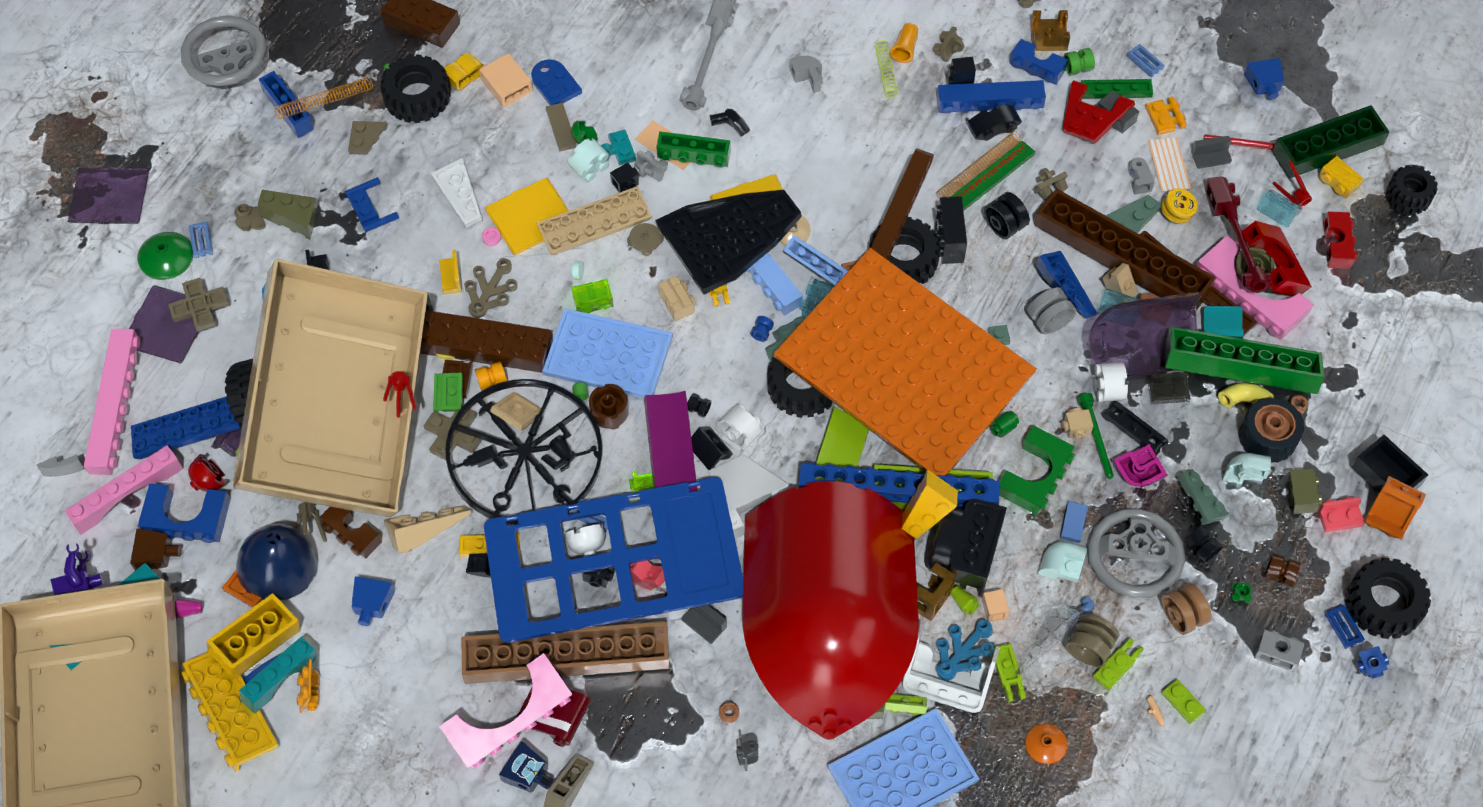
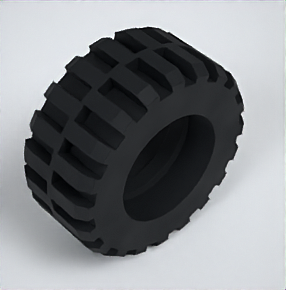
[380,54,450,123]
[870,217,940,284]
[767,357,833,418]
[225,358,253,429]
[1346,558,1431,639]

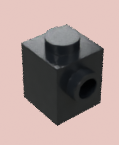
[610,162,639,193]

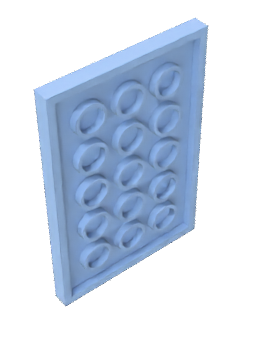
[542,308,673,398]
[828,708,979,807]

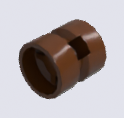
[1265,553,1301,587]

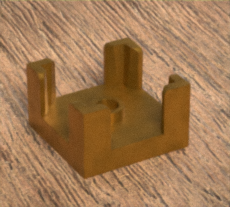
[1030,10,1070,51]
[917,563,957,621]

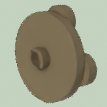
[627,223,664,256]

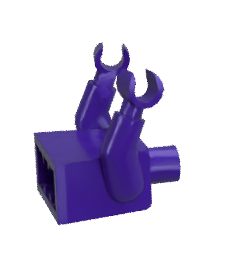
[50,543,104,595]

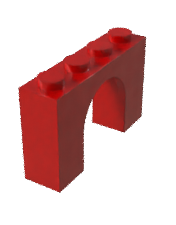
[1242,220,1312,296]

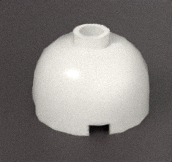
[564,524,605,557]

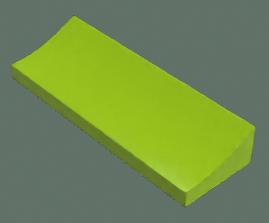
[815,407,869,482]

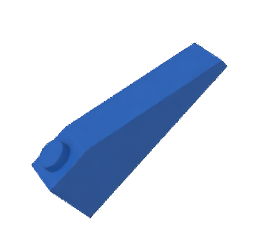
[1036,251,1098,318]

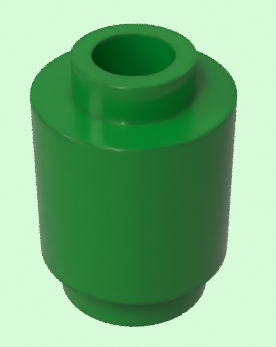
[990,411,1019,438]

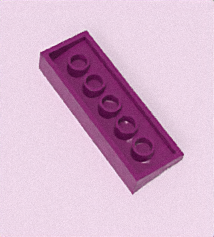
[644,391,698,492]

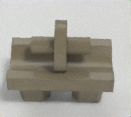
[933,27,965,62]
[1032,168,1068,200]

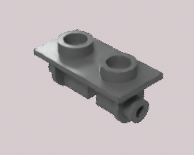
[736,738,759,771]

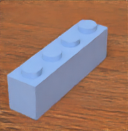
[783,235,848,285]
[746,252,803,316]

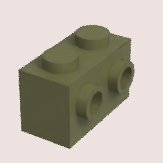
[1288,468,1322,514]

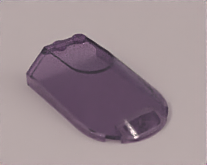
[1088,292,1201,377]

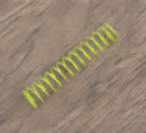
[875,40,898,98]

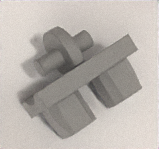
[634,150,668,182]

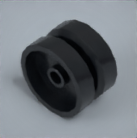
[984,192,1030,240]

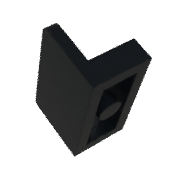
[691,426,733,470]

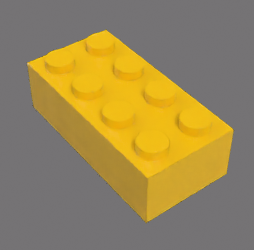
[206,593,299,680]

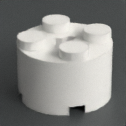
[1093,362,1128,402]
[716,404,761,451]

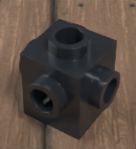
[582,567,614,588]

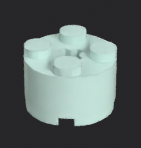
[568,138,609,182]

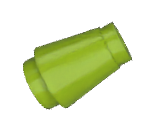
[950,586,979,615]

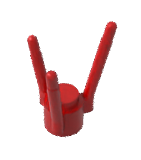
[1273,161,1312,207]
[383,371,417,418]

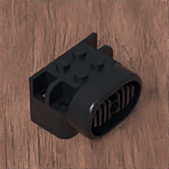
[928,499,1007,597]

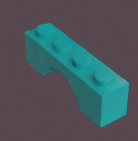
[239,637,316,714]

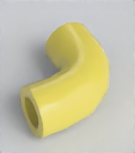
[1218,383,1274,408]

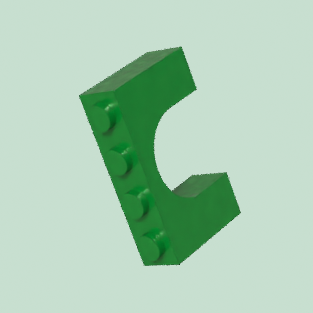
[999,425,1076,515]

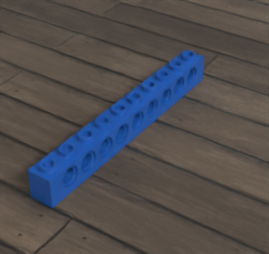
[799,463,1000,508]

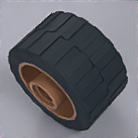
[1239,397,1304,463]

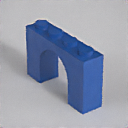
[138,483,231,543]

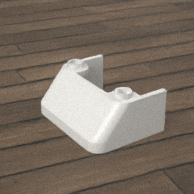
[903,623,1000,713]

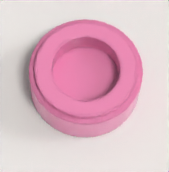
[482,227,501,246]

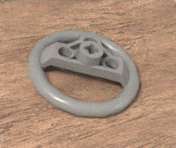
[181,15,266,86]
[1088,509,1186,598]

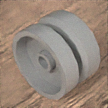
[1027,287,1077,334]

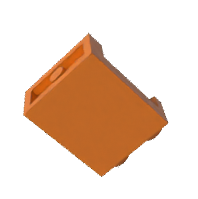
[1365,476,1426,540]

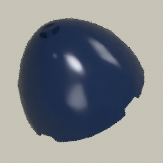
[236,524,317,601]

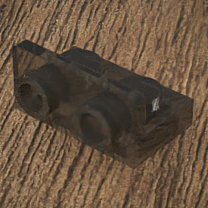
[1148,372,1190,404]

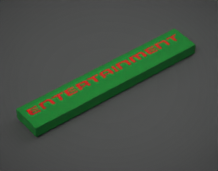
[951,141,1035,211]

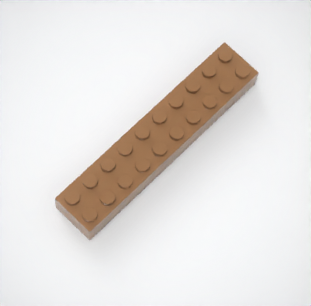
[461,621,670,684]

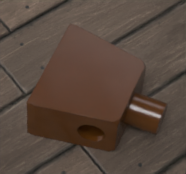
[130,529,181,571]

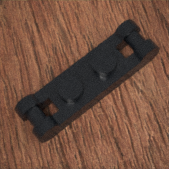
[1102,401,1169,456]

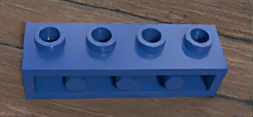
[259,71,313,138]

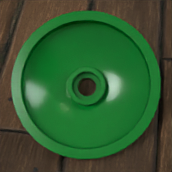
[137,232,193,280]

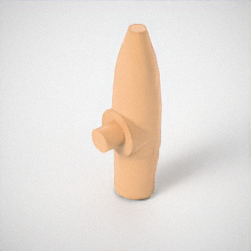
[1147,696,1164,727]

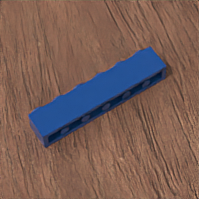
[936,80,1046,113]

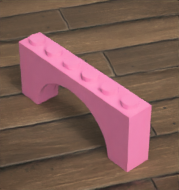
[1196,236,1314,340]
[439,653,572,769]

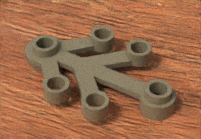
[464,258,517,318]

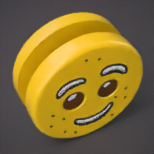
[1161,188,1198,224]

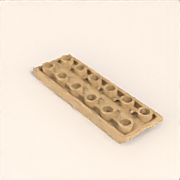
[537,186,652,255]

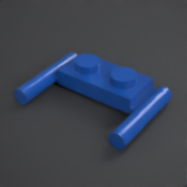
[344,177,399,233]

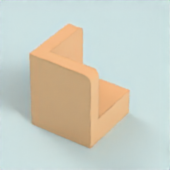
[982,589,1009,622]

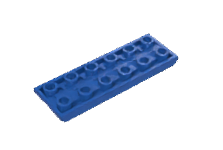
[131,396,241,459]

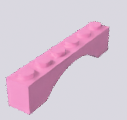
[65,445,183,535]

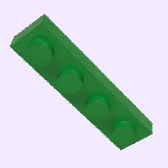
[1081,79,1153,98]

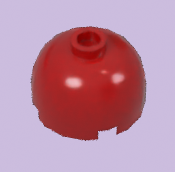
[188,454,228,492]

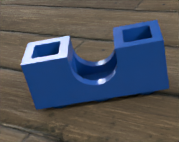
[1010,39,1068,85]

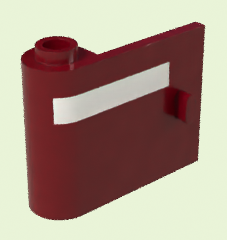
[516,688,591,747]

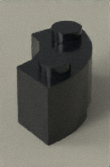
[968,105,1022,141]

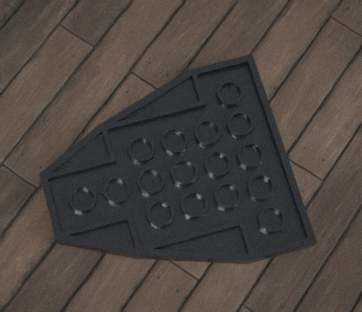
[655,190,802,294]

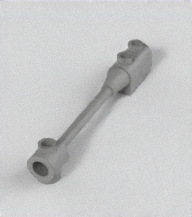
[679,0,739,110]

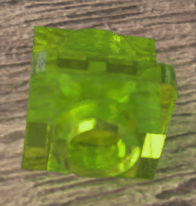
[629,471,653,493]

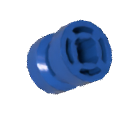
[750,316,774,342]

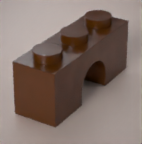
[319,507,382,559]

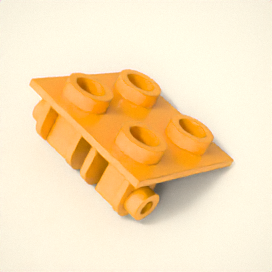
[297,659,319,713]

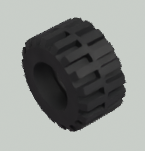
[1386,165,1438,215]

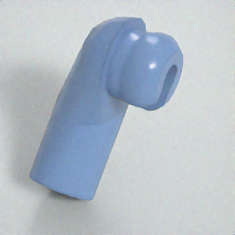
[1069,597,1095,622]

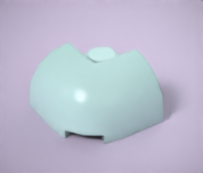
[1223,453,1271,484]
[1038,541,1087,583]

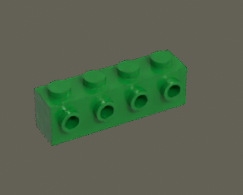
[656,131,731,167]

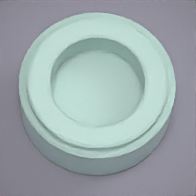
[572,261,584,280]

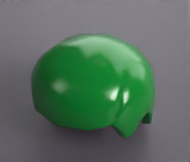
[571,120,598,144]

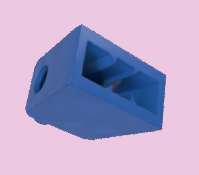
[1244,58,1284,100]
[352,576,395,626]

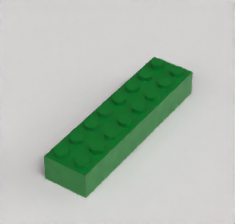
[1165,326,1324,394]

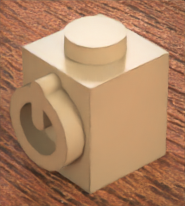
[1062,408,1093,439]

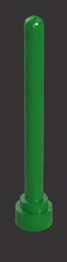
[1077,393,1114,479]

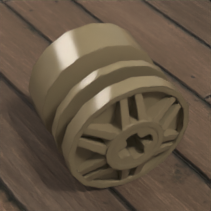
[1066,614,1120,667]

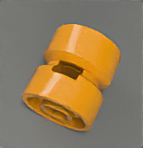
[475,361,507,391]

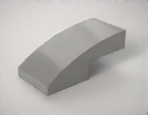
[37,454,84,477]

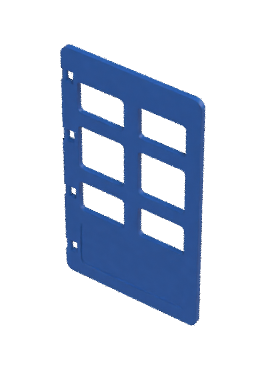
[484,477,743,643]

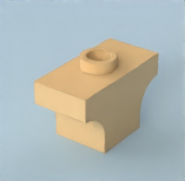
[1103,263,1138,304]

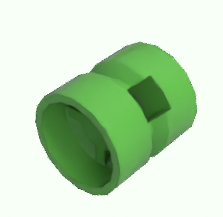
[1063,48,1095,75]

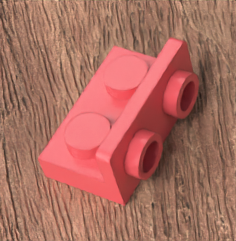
[1318,497,1365,533]

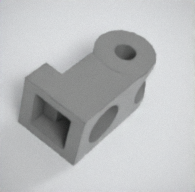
[1129,158,1154,195]

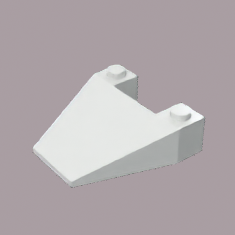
[709,454,790,539]

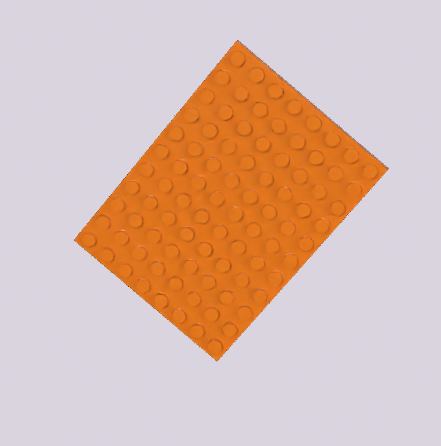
[773,248,1037,476]

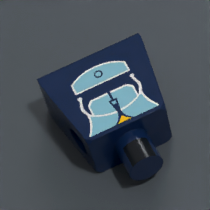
[499,741,553,793]

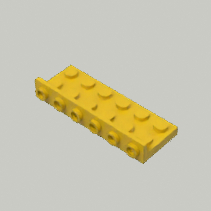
[180,652,278,772]

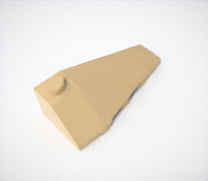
[384,505,471,553]

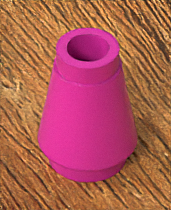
[174,599,202,619]

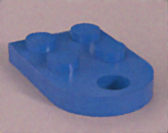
[531,59,582,105]

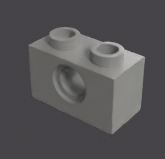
[1254,630,1305,672]

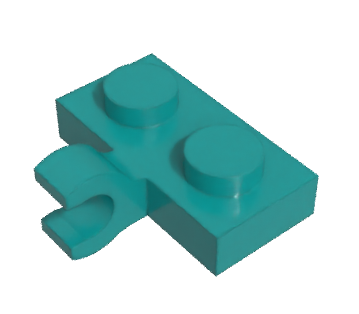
[601,130,636,165]

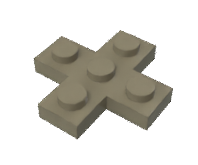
[168,278,229,332]
[423,405,482,460]

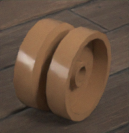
[1162,582,1212,635]

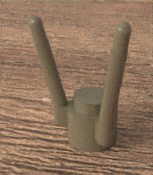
[296,502,327,542]

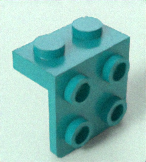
[1203,306,1244,339]

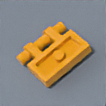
[1145,96,1187,135]

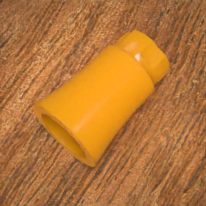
[890,23,919,63]

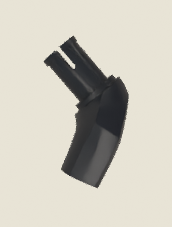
[710,109,750,137]

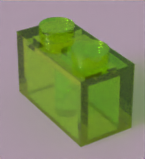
[571,279,614,314]

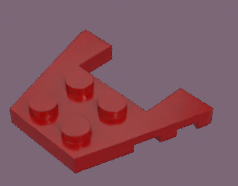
[1063,80,1135,143]

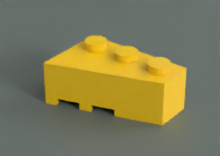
[902,469,958,539]

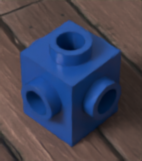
[1357,646,1389,679]

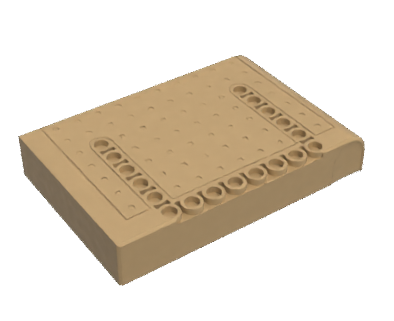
[233,259,428,517]
[0,579,187,807]

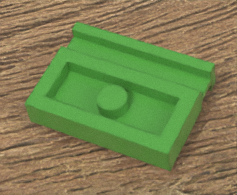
[433,373,463,412]

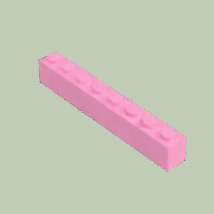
[84,329,140,475]

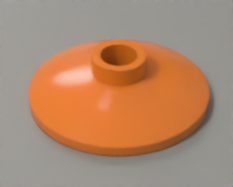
[1025,724,1067,765]

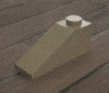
[544,754,594,807]

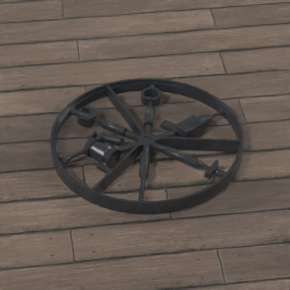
[445,379,602,525]

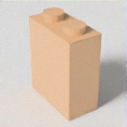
[479,53,533,108]

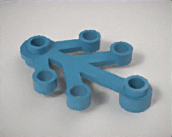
[936,620,994,681]

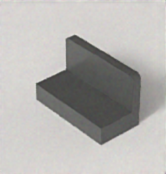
[1191,136,1232,169]
[681,605,727,644]

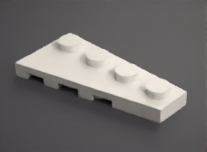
[431,158,482,228]

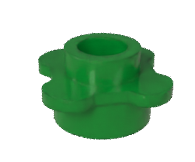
[1231,583,1252,603]

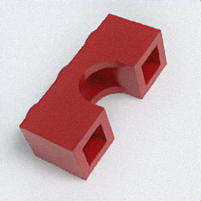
[1323,211,1357,269]

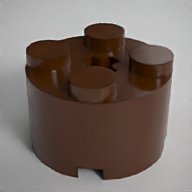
[589,384,629,430]

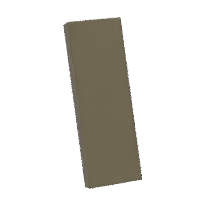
[546,102,576,152]

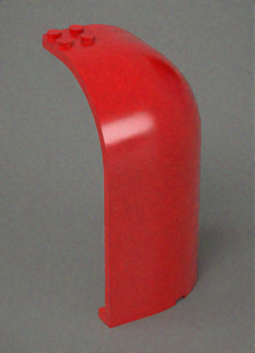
[743,481,919,740]

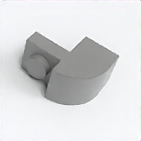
[790,56,823,93]

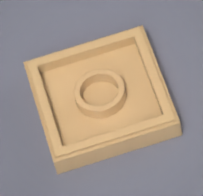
[490,392,544,431]

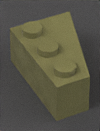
[258,190,318,240]

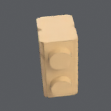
[658,276,696,321]

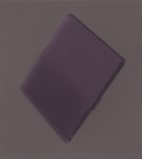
[67,167,149,224]
[129,285,200,363]

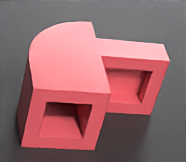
[629,560,665,591]

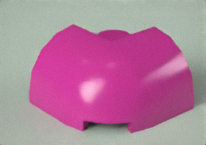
[1114,444,1168,487]

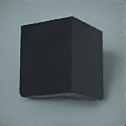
[305,249,329,270]

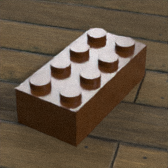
[380,0,460,48]

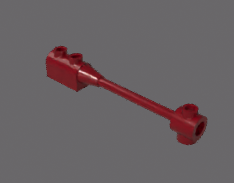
[1205,176,1272,293]

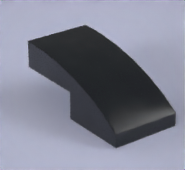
[466,554,491,578]

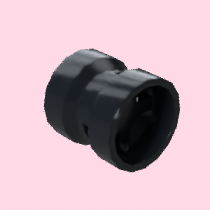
[687,393,712,418]

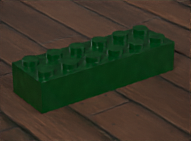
[1272,105,1390,178]

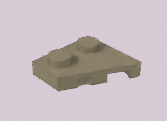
[348,121,388,155]

